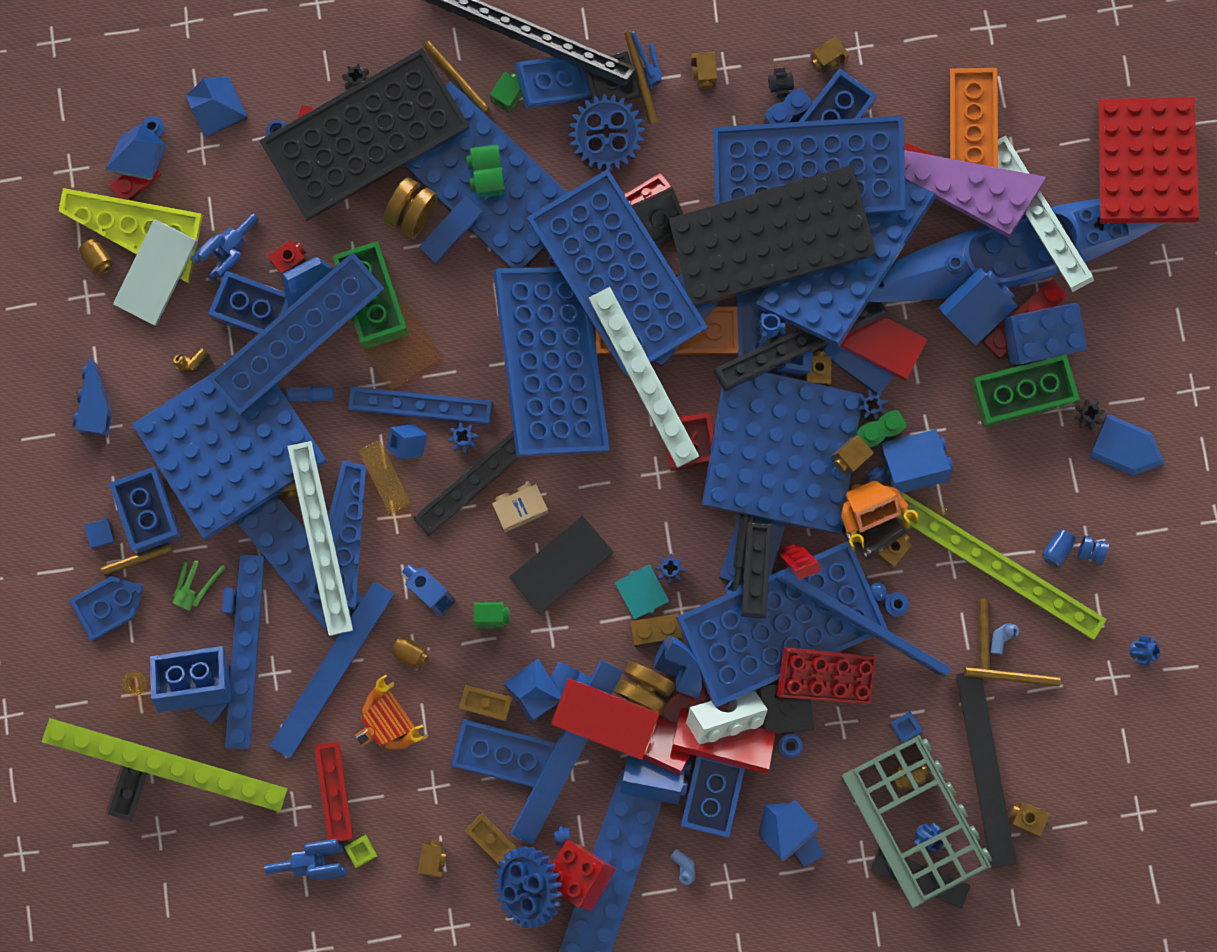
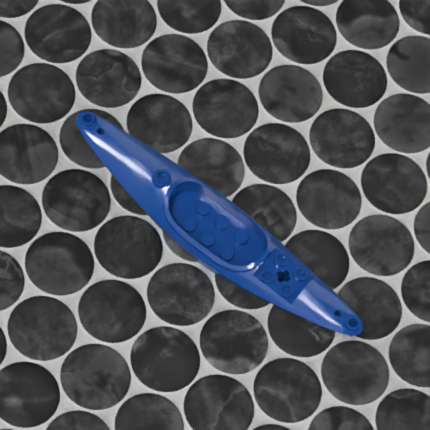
[869,198,1165,303]

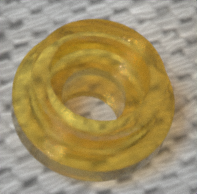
[122,671,147,696]

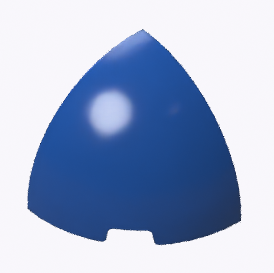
[654,636,702,699]

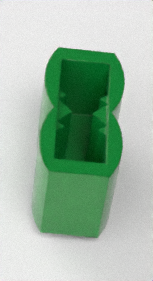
[467,144,505,198]
[855,410,907,450]
[474,602,510,629]

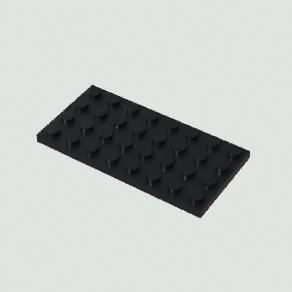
[259,48,470,221]
[669,165,877,307]

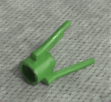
[172,561,225,610]

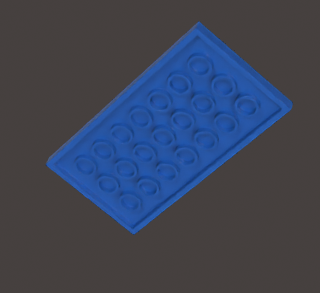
[404,81,567,268]
[713,116,906,214]
[527,169,708,378]
[756,180,935,347]
[493,267,610,457]
[676,541,888,707]

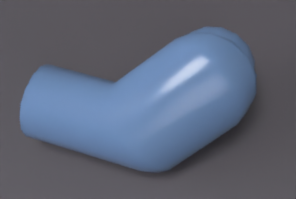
[990,623,1019,655]
[670,849,696,885]

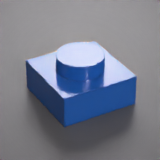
[193,703,228,724]

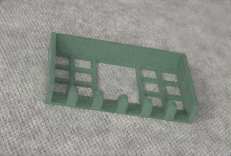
[841,735,992,909]

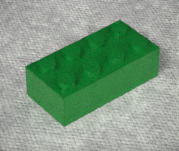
[333,241,409,350]
[970,354,1080,428]

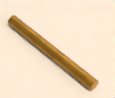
[624,31,658,124]
[423,40,490,114]
[964,667,1061,686]

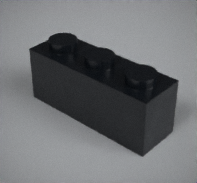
[105,766,147,821]

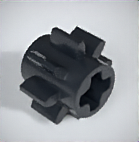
[342,64,369,90]
[768,67,794,98]
[1074,399,1105,430]

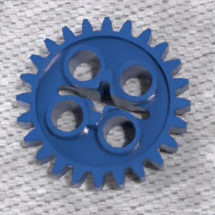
[569,94,645,171]
[494,846,562,929]

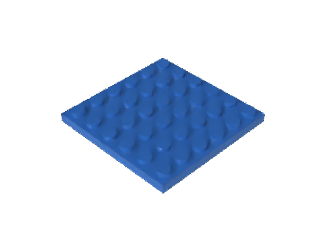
[132,370,327,541]
[702,373,863,535]

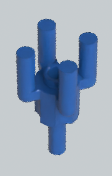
[190,213,259,282]
[264,839,347,881]

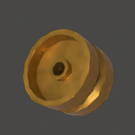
[383,177,438,239]
[613,661,676,715]

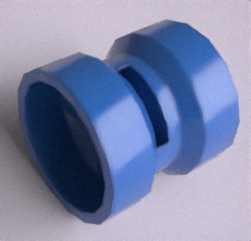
[1077,535,1109,565]

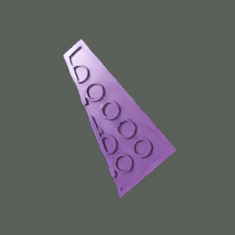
[904,150,1046,238]

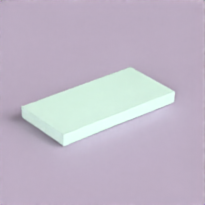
[113,219,198,326]

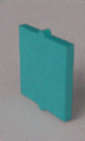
[615,564,669,620]

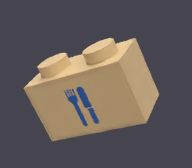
[492,483,548,532]

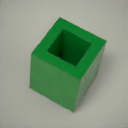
[490,72,522,113]

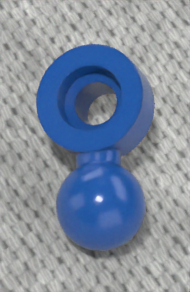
[870,582,909,617]

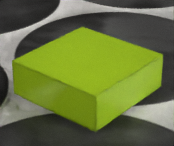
[344,835,378,868]

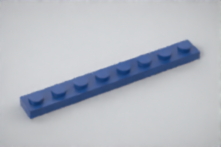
[225,555,265,749]

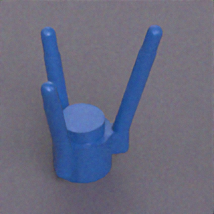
[617,31,663,88]
[755,313,787,348]

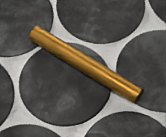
[101,543,173,576]
[978,599,990,669]

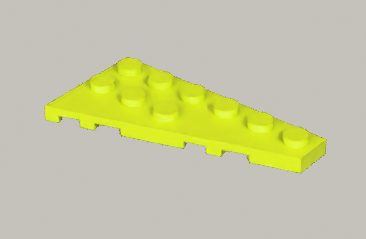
[59,188,203,284]

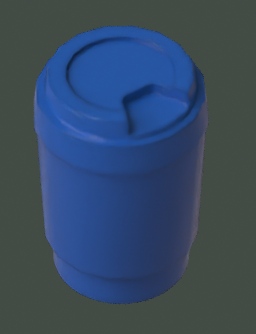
[1042,529,1076,568]

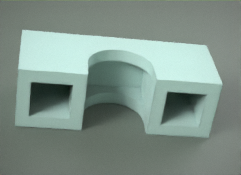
[686,690,768,744]

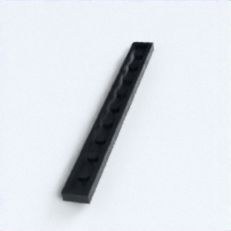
[424,0,636,87]

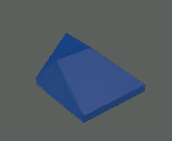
[186,76,248,137]
[106,123,167,180]
[504,659,562,724]
[758,800,820,862]

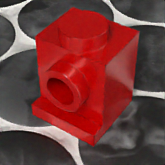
[267,240,307,274]

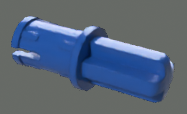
[286,385,335,404]

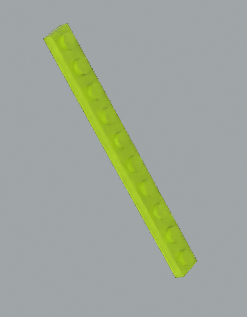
[896,493,1107,640]
[42,718,288,812]

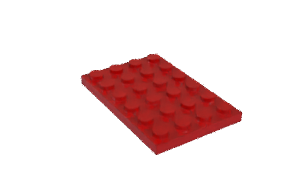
[1098,97,1199,224]

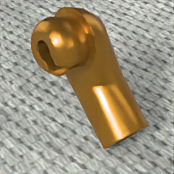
[173,348,209,371]

